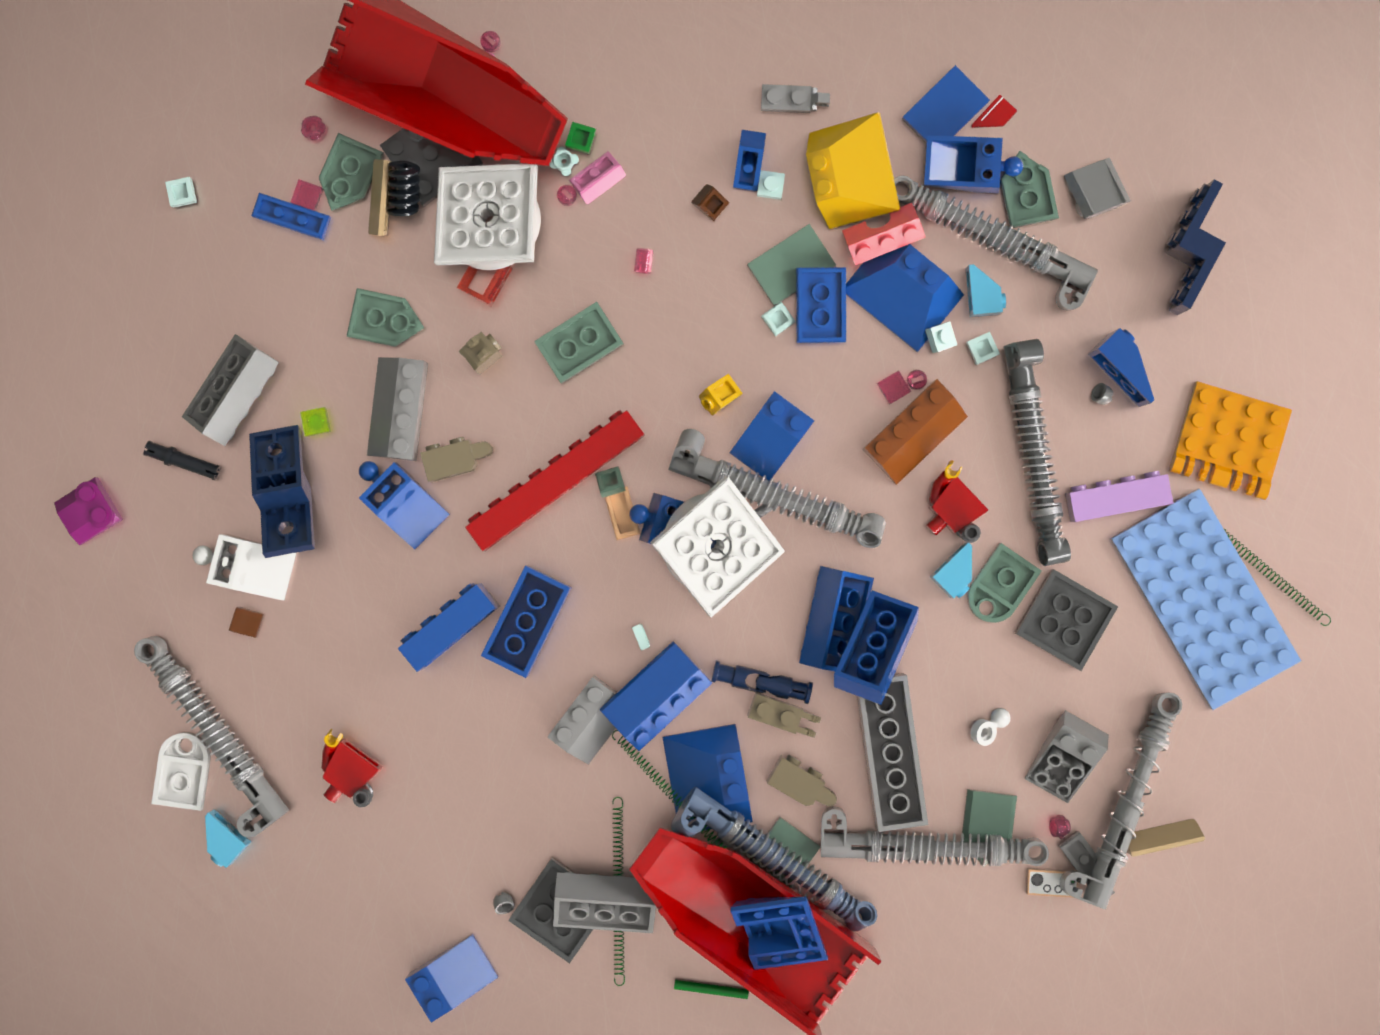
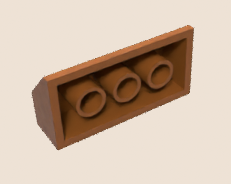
[862,379,968,485]

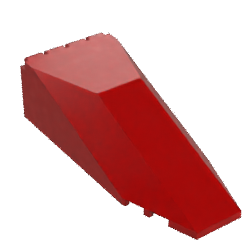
[305,0,568,166]
[629,827,881,1035]

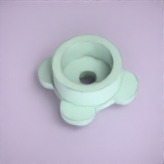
[549,147,579,176]

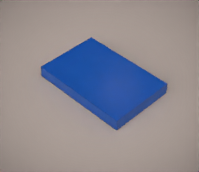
[902,65,990,144]
[796,267,846,343]

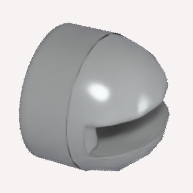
[1091,383,1114,405]
[493,892,514,914]

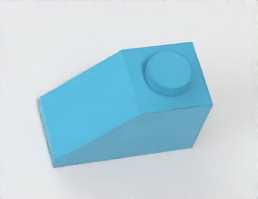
[965,264,1006,317]
[930,542,972,598]
[205,809,251,868]

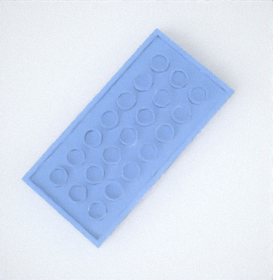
[1111,488,1301,710]

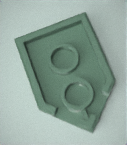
[319,133,384,211]
[1000,151,1059,228]
[347,288,424,347]
[962,789,1017,867]

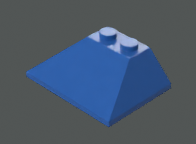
[846,244,964,352]
[662,724,753,831]
[731,897,828,970]

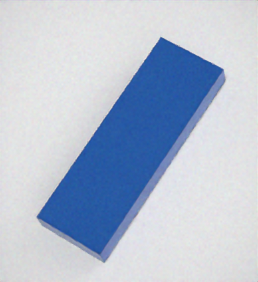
[251,193,331,240]

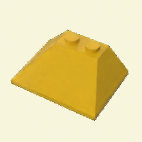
[806,112,900,229]

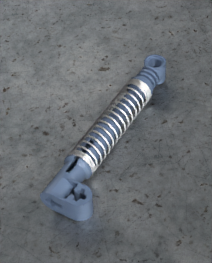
[671,786,877,931]

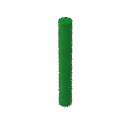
[674,979,749,999]

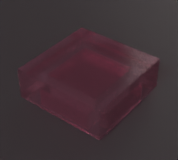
[291,179,323,211]
[877,370,911,405]

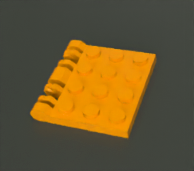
[1169,381,1292,500]

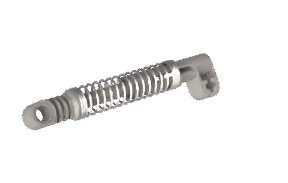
[894,175,1098,311]
[668,429,886,548]
[134,636,289,838]
[821,806,1049,867]

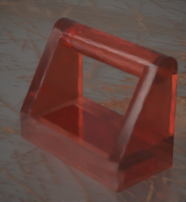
[457,263,515,307]

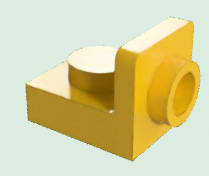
[699,374,743,416]

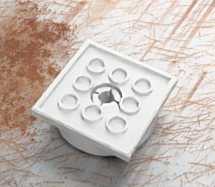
[434,164,541,270]
[650,476,785,617]

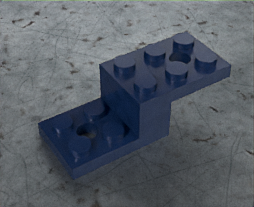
[1166,179,1226,315]
[249,425,315,558]

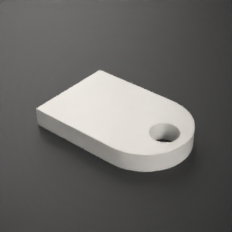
[151,732,211,811]

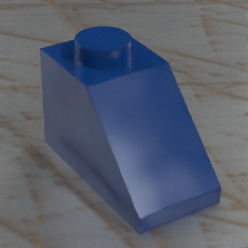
[733,130,766,191]

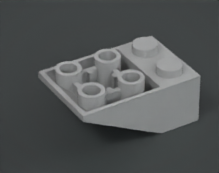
[1025,710,1109,803]

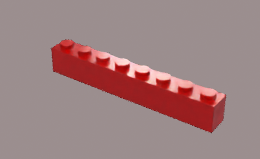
[465,410,645,551]

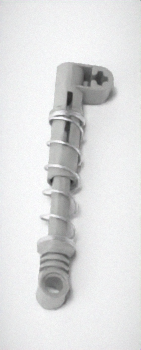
[1060,692,1182,910]

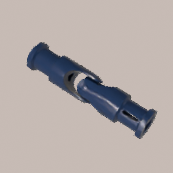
[711,660,813,704]

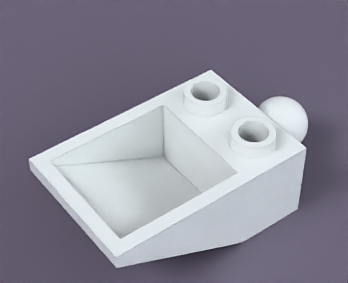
[192,534,297,601]

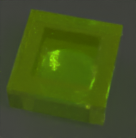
[300,407,331,437]

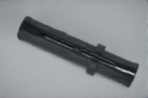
[143,441,220,480]

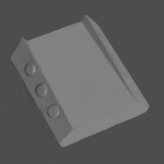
[1064,158,1131,219]

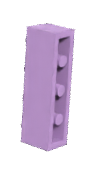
[1065,471,1173,522]

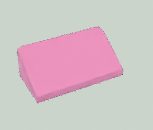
[569,151,626,204]

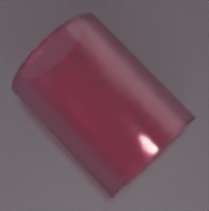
[634,248,654,274]

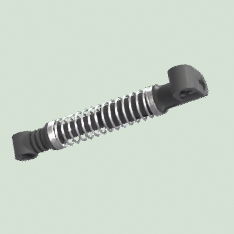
[1003,339,1071,566]

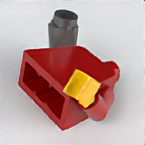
[926,460,988,543]
[321,729,383,807]

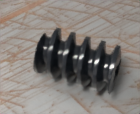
[387,161,420,216]

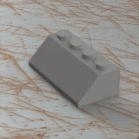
[182,334,279,446]
[367,357,428,461]
[553,872,656,933]

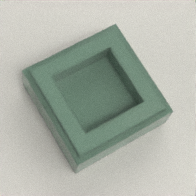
[595,466,626,498]

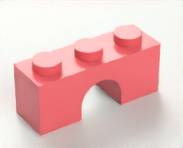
[842,203,926,265]

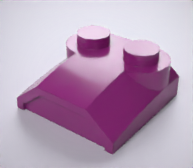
[54,477,123,545]

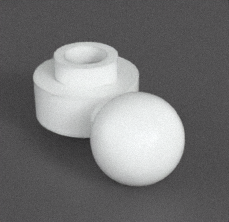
[971,708,1010,746]

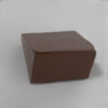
[691,184,729,221]
[229,607,264,638]

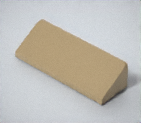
[368,159,392,236]
[1127,819,1205,857]

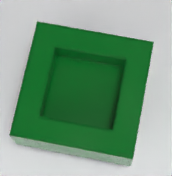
[565,122,596,154]

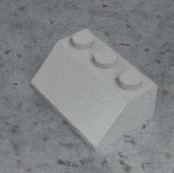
[548,675,617,765]

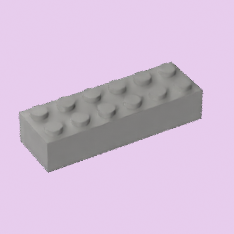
[857,673,928,832]

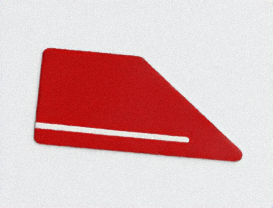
[971,95,1017,127]

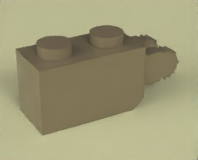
[459,332,502,375]
[420,437,493,482]
[747,692,821,738]
[766,754,837,807]

